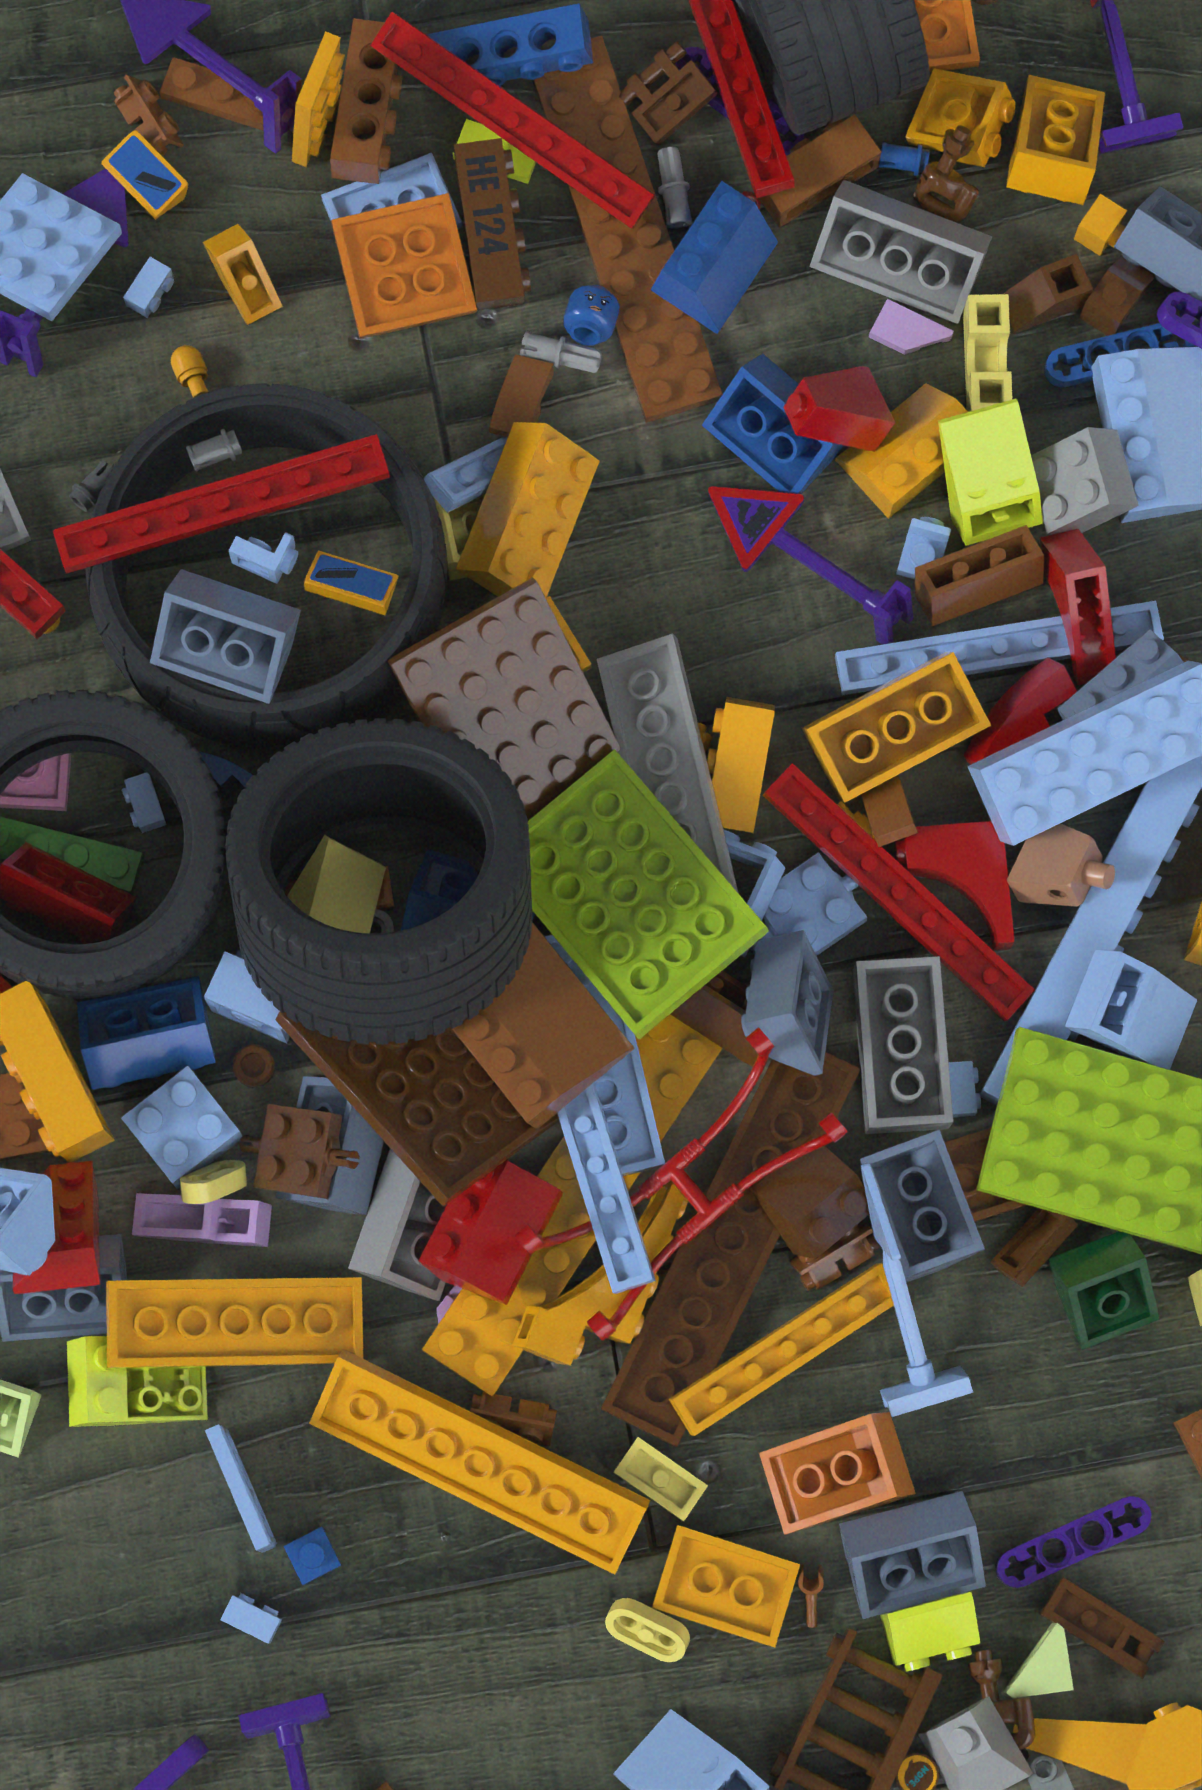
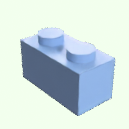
[123,257,174,318]
[122,772,167,833]
[949,1061,981,1118]
[220,1593,282,1644]

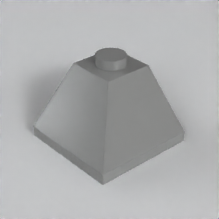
[918,1696,1033,1790]

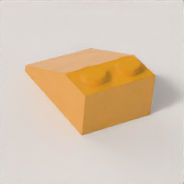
[1006,75,1105,205]

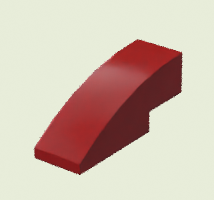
[964,657,1077,764]

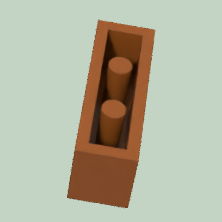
[759,115,881,228]
[915,525,1044,626]

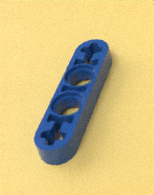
[1044,323,1195,387]

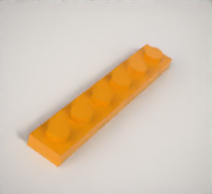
[669,1263,894,1436]

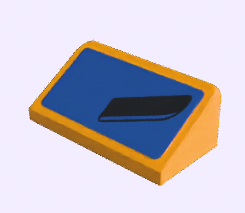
[101,130,188,220]
[304,550,399,616]

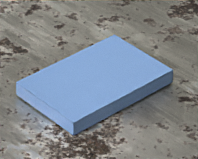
[321,153,462,229]
[205,1424,277,1553]

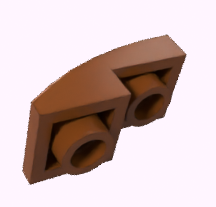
[489,354,554,437]
[861,775,918,847]

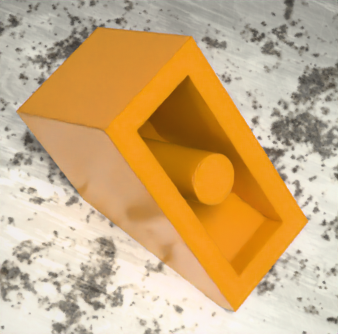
[203,224,283,325]

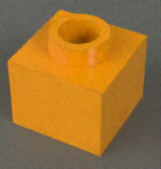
[1074,194,1127,256]

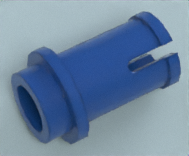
[879,142,930,176]

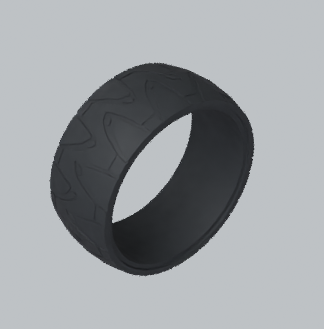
[86,383,448,749]

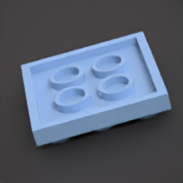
[0,173,122,321]

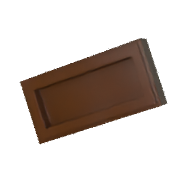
[990,1208,1078,1287]

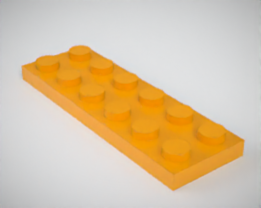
[106,1277,363,1368]

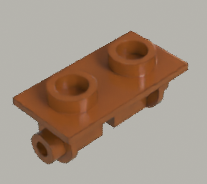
[114,75,184,156]
[789,1220,880,1291]
[470,1391,557,1446]

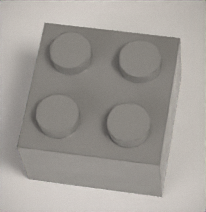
[1031,427,1139,534]

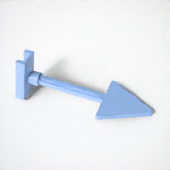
[861,1163,973,1417]

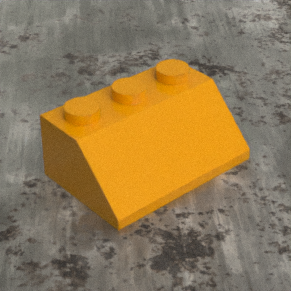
[835,383,968,519]

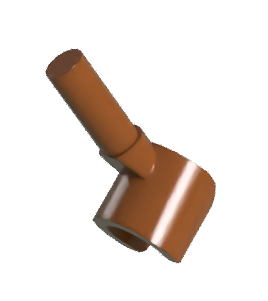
[798,1564,824,1628]

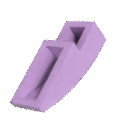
[132,1193,272,1247]

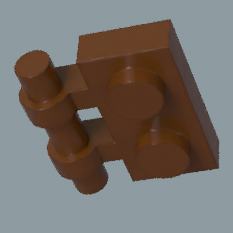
[619,41,719,145]

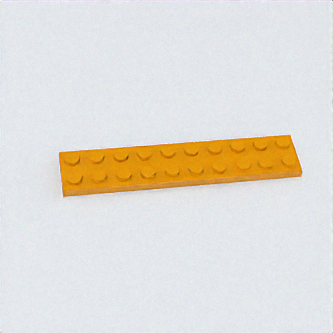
[422,1014,722,1397]

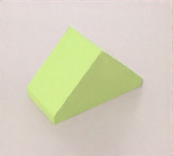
[0,1380,41,1457]
[1001,1623,1074,1698]

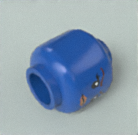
[563,285,620,346]

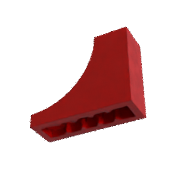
[1039,529,1116,685]
[894,821,1015,951]

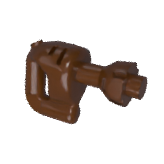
[913,125,979,223]
[968,1649,1035,1750]

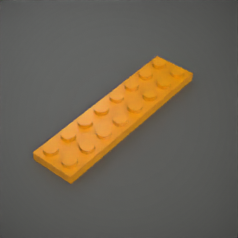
[309,1349,651,1575]

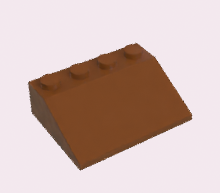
[452,922,635,1129]

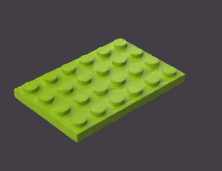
[528,749,769,1039]
[976,1027,1202,1254]

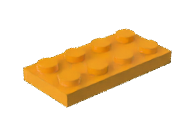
[292,31,345,167]

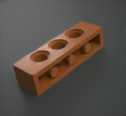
[330,18,402,184]

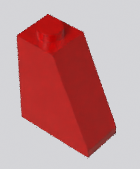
[783,366,895,452]

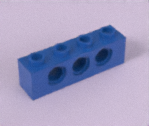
[427,3,594,86]

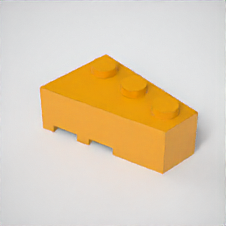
[707,697,775,833]

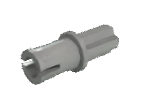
[657,147,692,229]
[520,331,602,373]

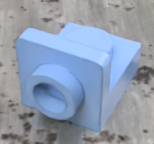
[896,517,951,579]
[229,532,298,584]

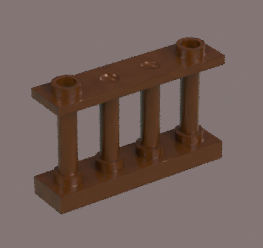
[769,1628,943,1790]

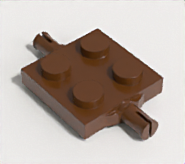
[239,1104,360,1199]

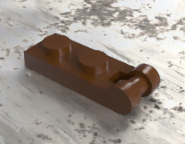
[1039,1577,1165,1679]

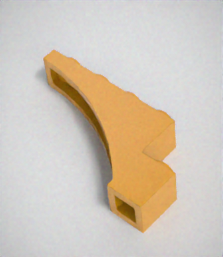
[512,1181,688,1366]

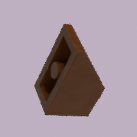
[1080,255,1155,336]

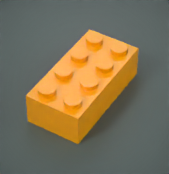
[456,422,600,598]
[802,652,991,803]
[0,981,115,1163]

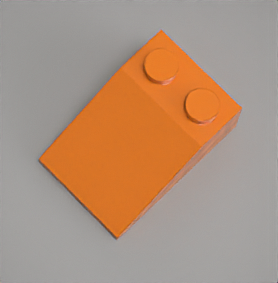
[759,1412,916,1535]

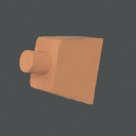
[1007,823,1115,907]

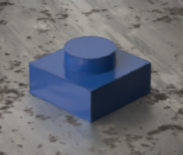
[284,1527,342,1585]

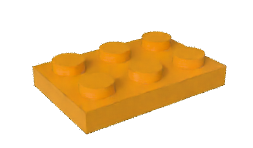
[652,1525,800,1648]

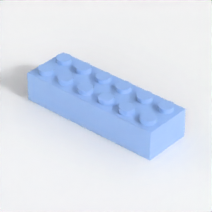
[967,661,1202,846]

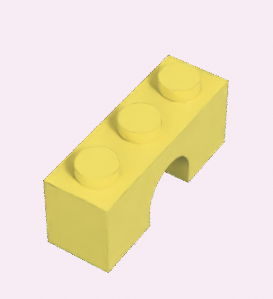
[963,294,1012,412]

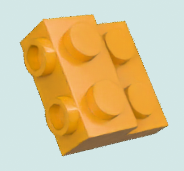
[905,68,1015,167]

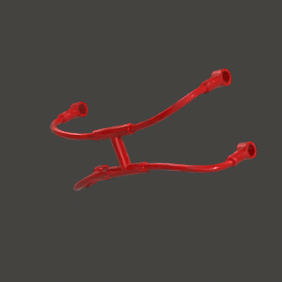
[515,1027,848,1341]

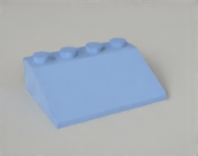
[1092,347,1202,523]

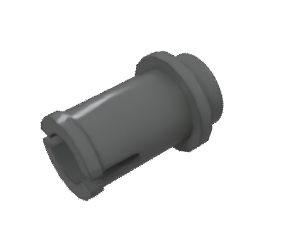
[186,429,242,472]
[69,460,113,512]

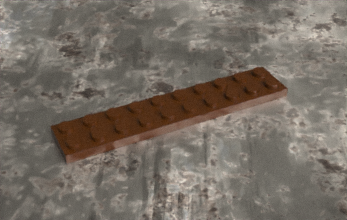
[601,1052,860,1447]

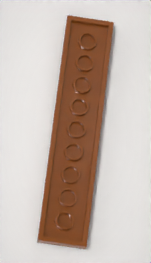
[532,35,723,423]

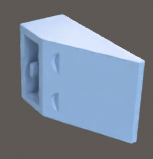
[1065,950,1197,1070]
[613,1709,770,1790]

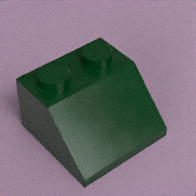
[1049,1231,1160,1350]

